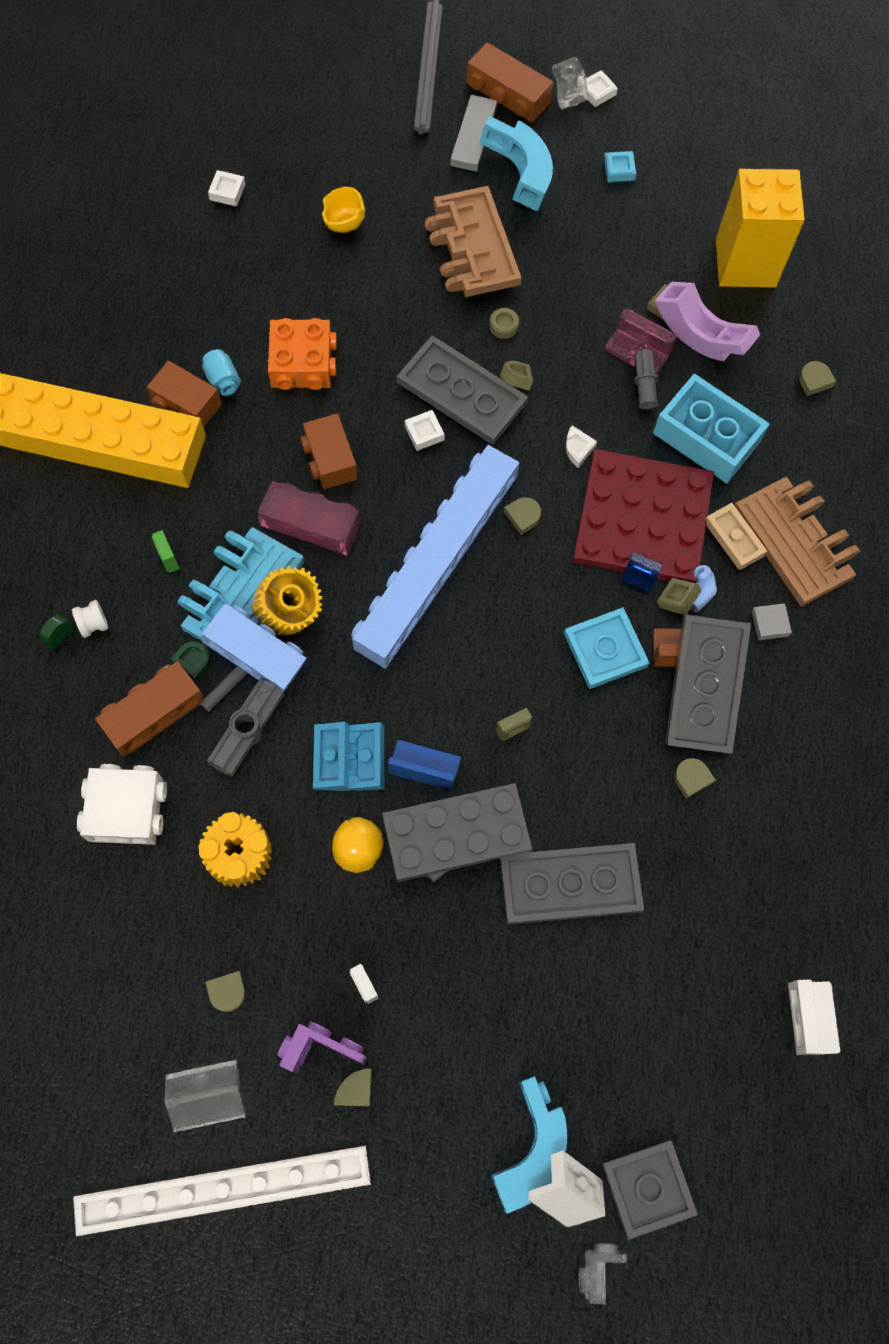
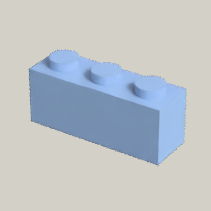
[202,603,306,693]

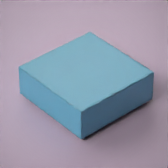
[604,151,636,182]

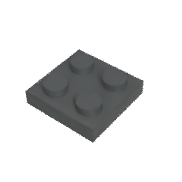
[602,1140,698,1240]

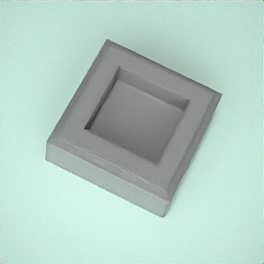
[751,603,792,640]

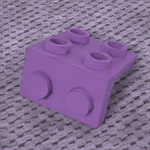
[277,1021,367,1074]

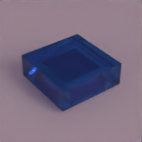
[621,552,662,592]

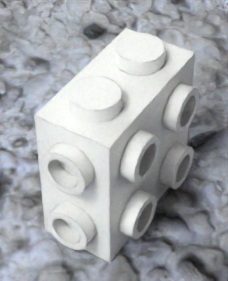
[77,764,167,845]

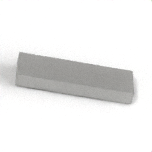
[450,95,497,172]

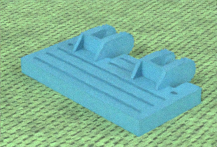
[178,527,305,641]

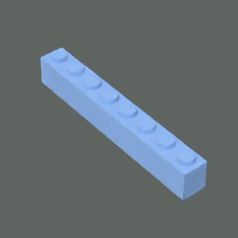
[351,445,519,669]

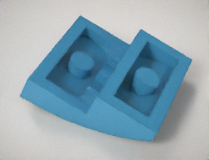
[313,722,384,791]

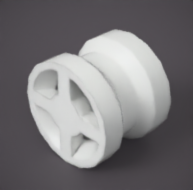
[72,600,109,638]

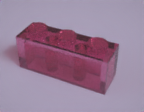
[257,481,360,556]

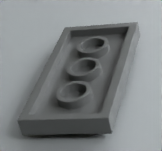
[397,335,528,445]
[665,615,751,754]
[382,783,532,882]
[500,843,644,925]

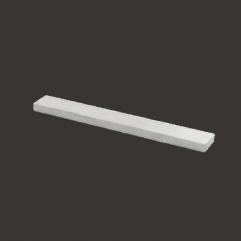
[74,1146,371,1236]

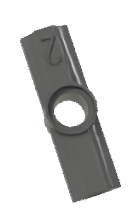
[207,679,284,777]

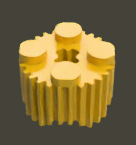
[252,566,322,636]
[199,812,272,887]

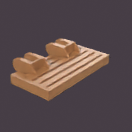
[424,186,521,297]
[734,477,860,607]

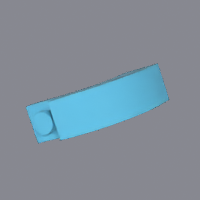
[479,116,553,212]
[492,1077,567,1214]

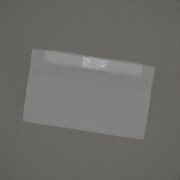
[164,1060,246,1132]

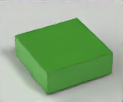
[152,530,179,573]

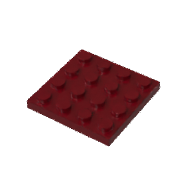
[573,449,714,583]

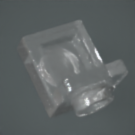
[552,57,587,109]
[579,1243,627,1304]

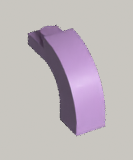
[655,281,760,361]

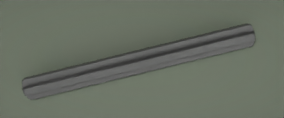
[414,0,442,135]

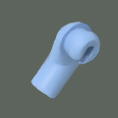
[691,565,717,613]

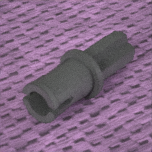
[634,349,658,409]

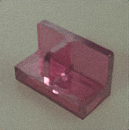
[605,308,677,374]

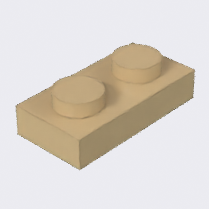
[705,503,767,570]

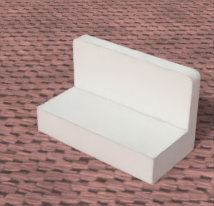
[788,980,840,1055]
[528,1151,605,1227]

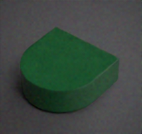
[40,614,75,651]
[170,641,211,681]

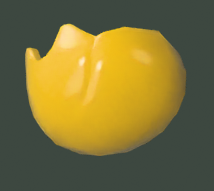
[322,187,365,233]
[332,817,384,873]

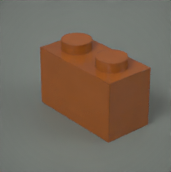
[147,360,222,428]
[300,413,357,489]

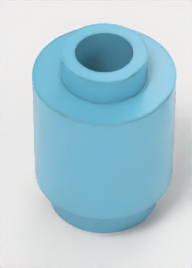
[202,349,241,396]

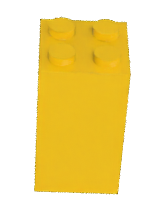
[716,169,804,287]

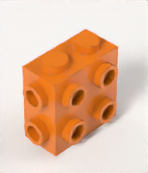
[268,318,337,390]

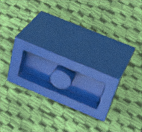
[388,740,461,791]

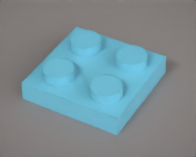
[564,608,649,689]

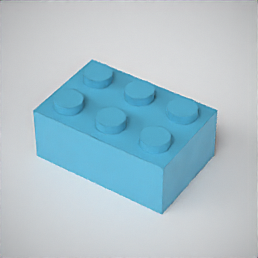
[653,374,769,483]

